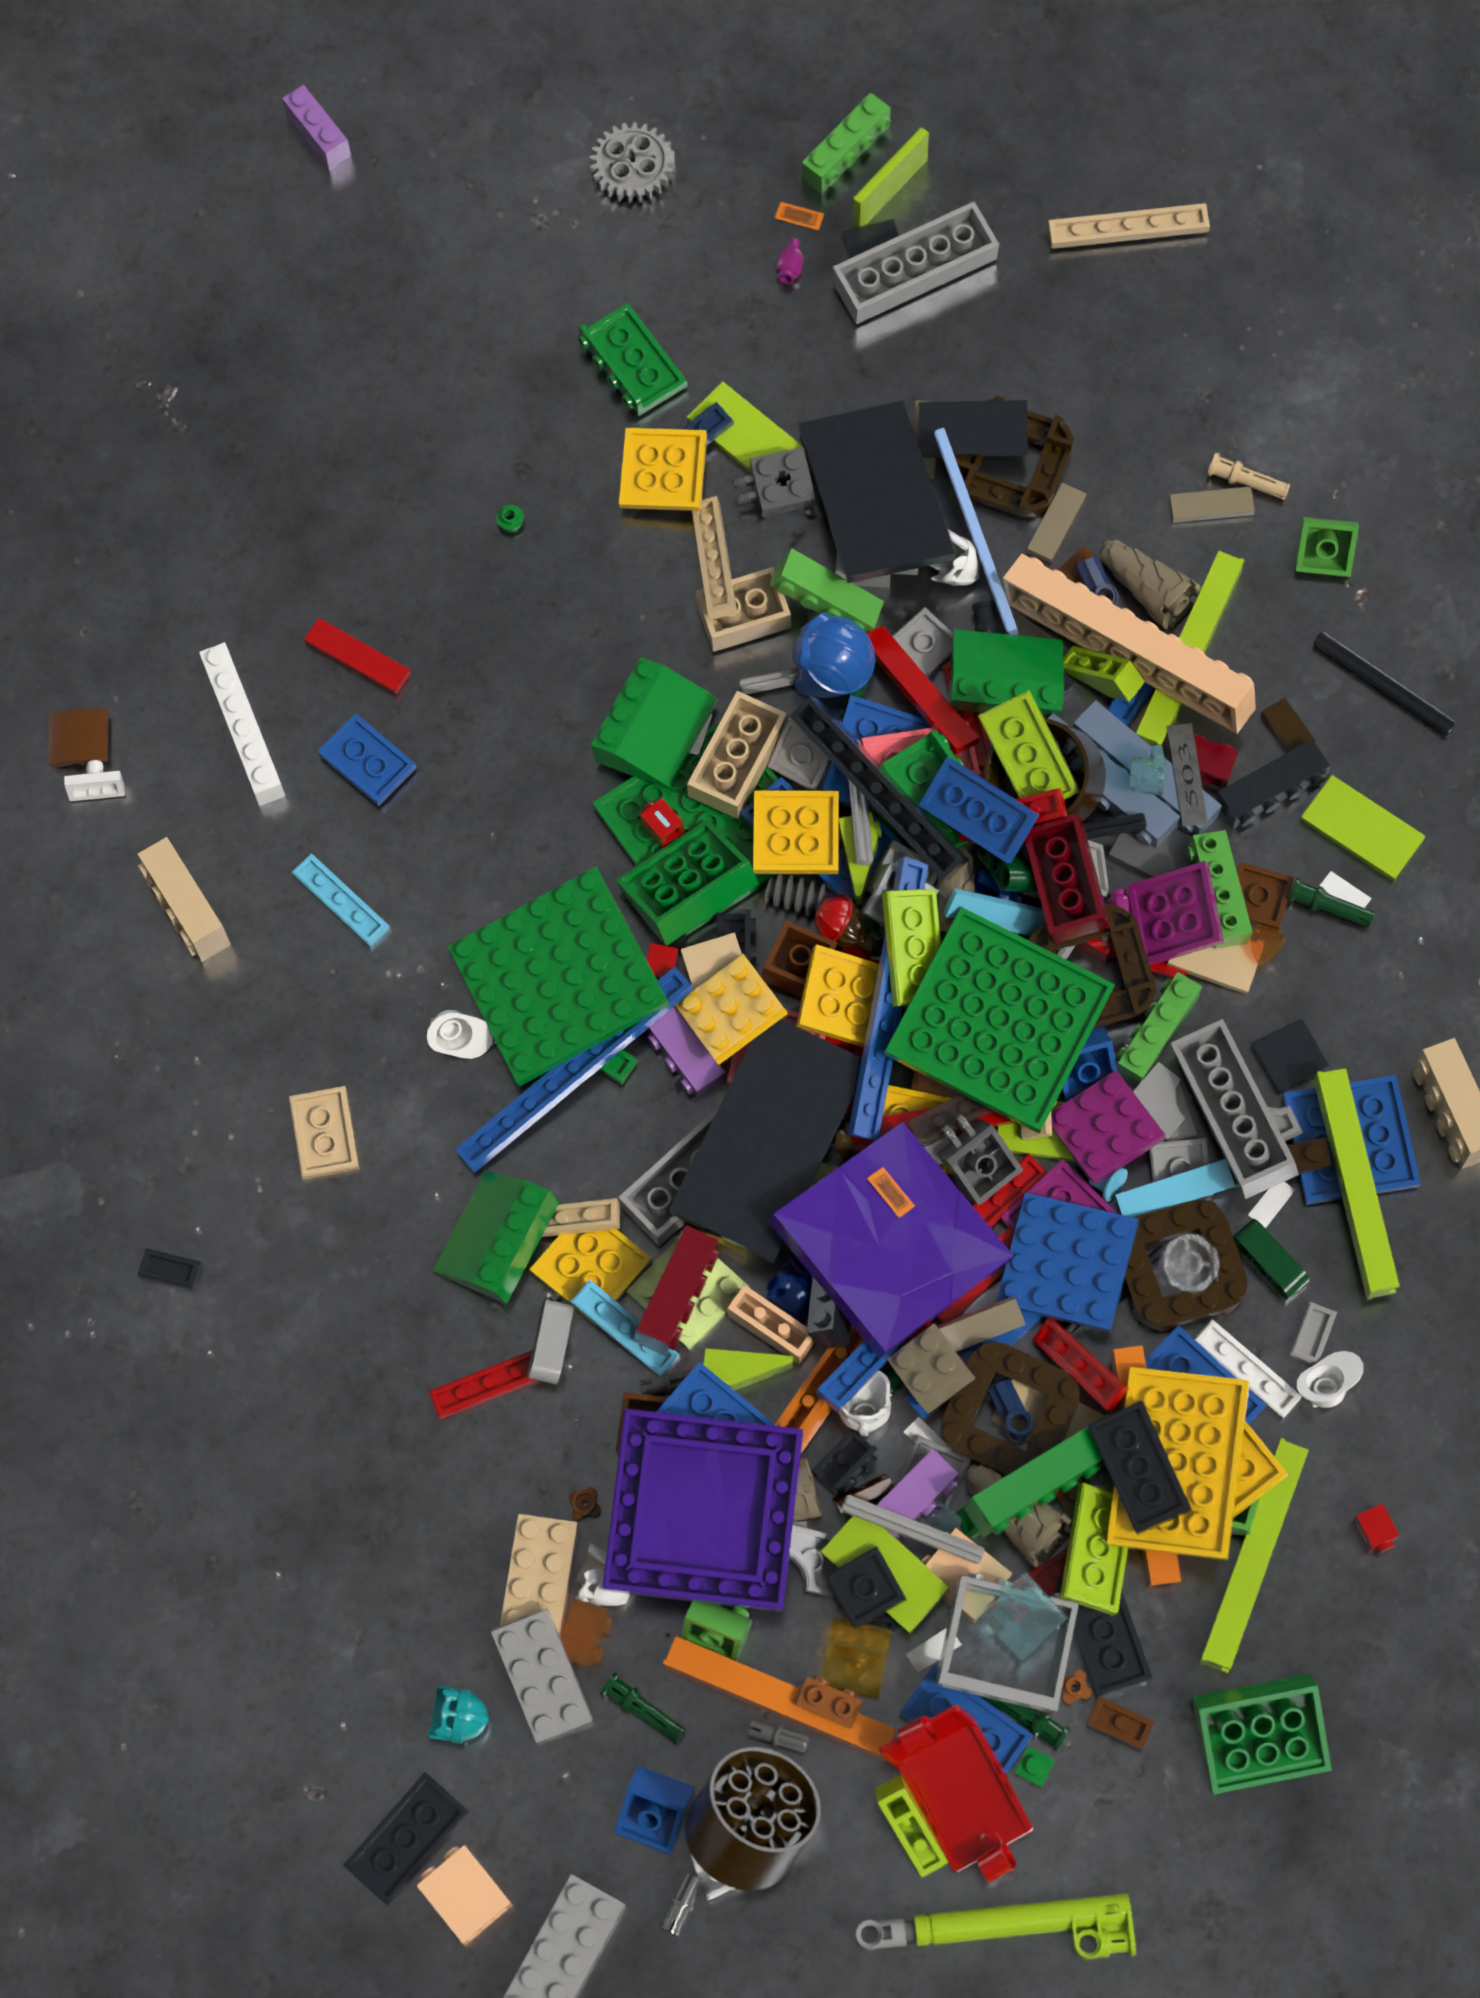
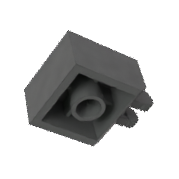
[732,447,815,517]
[936,1114,1023,1206]

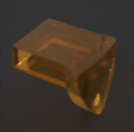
[1250,923,1285,965]

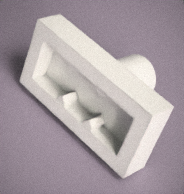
[64,760,125,801]

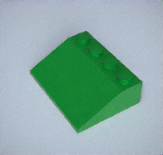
[948,629,1064,719]
[591,657,718,789]
[615,819,759,946]
[432,1170,560,1304]
[1192,1673,1332,1795]

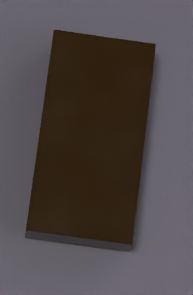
[1261,697,1316,752]

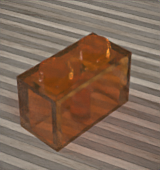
[561,1599,613,1671]

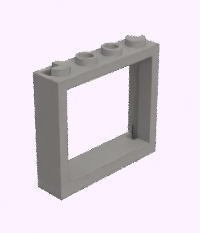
[935,1572,1079,1713]

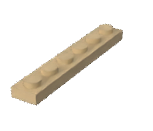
[1048,203,1210,249]
[692,496,737,620]

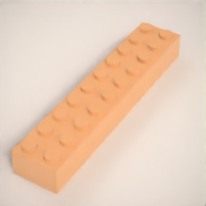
[1003,554,1256,734]

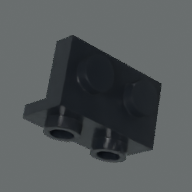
[717,909,756,962]
[811,1429,878,1496]

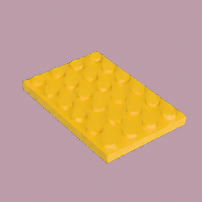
[1107,1367,1250,1560]

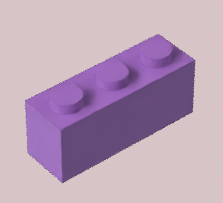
[282,85,351,170]
[647,1006,726,1099]
[876,1449,959,1539]

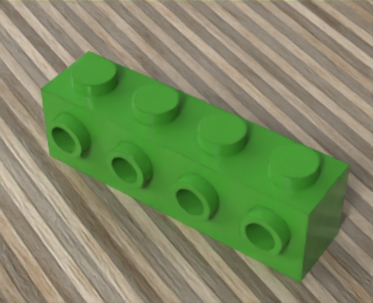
[802,93,891,194]
[769,548,884,633]
[1186,830,1253,949]
[1115,972,1202,1086]

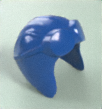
[792,612,875,698]

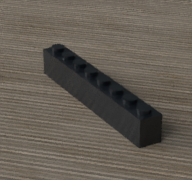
[790,696,969,880]

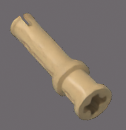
[1207,452,1291,501]

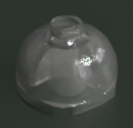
[1159,1234,1220,1293]

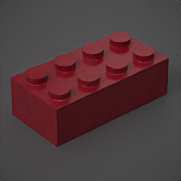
[1025,813,1111,944]
[634,1225,720,1356]

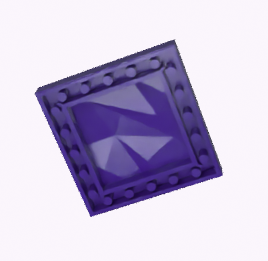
[769,1122,1013,1359]
[602,1409,803,1612]

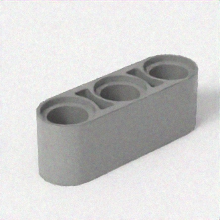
[527,1299,574,1385]

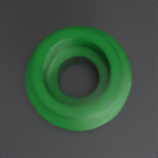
[496,505,524,532]

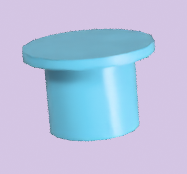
[1089,1168,1128,1201]

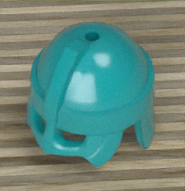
[427,1685,489,1743]

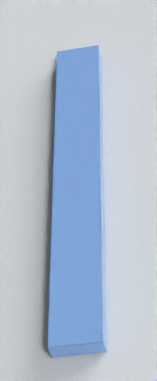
[934,428,1019,635]

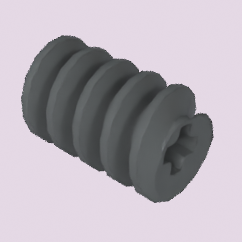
[764,874,826,916]

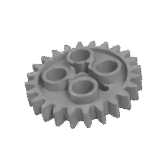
[590,122,675,203]

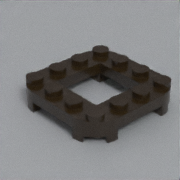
[949,396,1074,518]
[1029,905,1156,1028]
[1124,1200,1247,1332]
[941,1342,1079,1475]

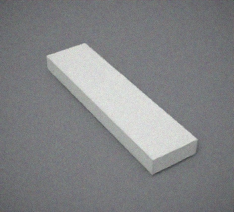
[1194,1319,1302,1420]

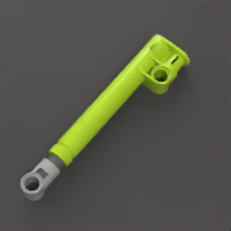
[856,1893,1136,1960]

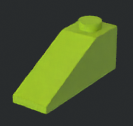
[1063,646,1145,702]
[838,812,882,906]
[704,1348,793,1391]
[875,1774,948,1877]

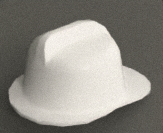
[426,1010,493,1059]
[1297,1351,1363,1408]

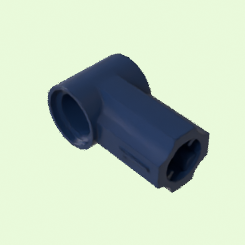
[1074,555,1118,605]
[987,1379,1032,1441]

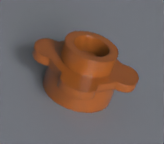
[568,1487,601,1520]
[1062,1670,1091,1704]

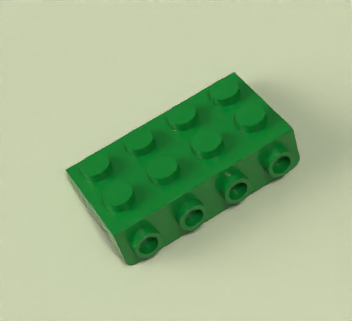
[577,303,687,416]
[881,729,972,849]

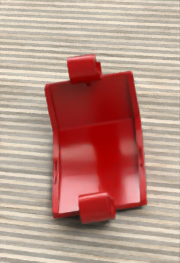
[879,1705,1033,1882]

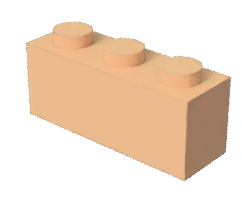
[727,1285,816,1365]

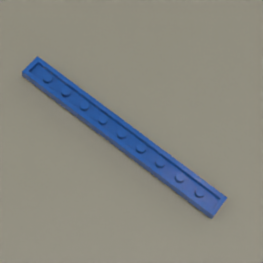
[848,857,929,1142]
[455,966,694,1173]

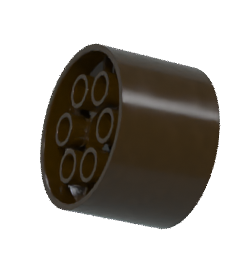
[984,718,1106,827]
[685,1747,821,1891]

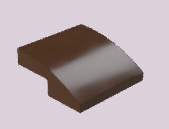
[48,709,108,768]

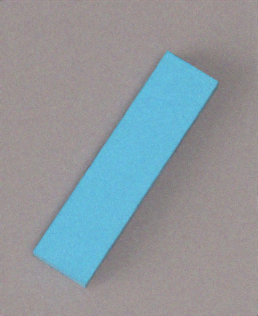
[291,853,390,948]
[943,888,1046,936]
[1115,1159,1235,1217]
[570,1279,679,1376]

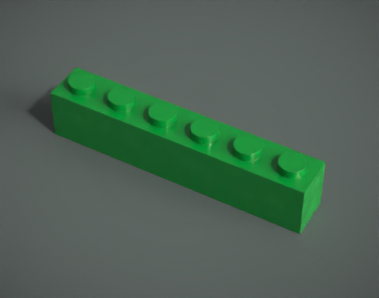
[963,1414,1109,1537]

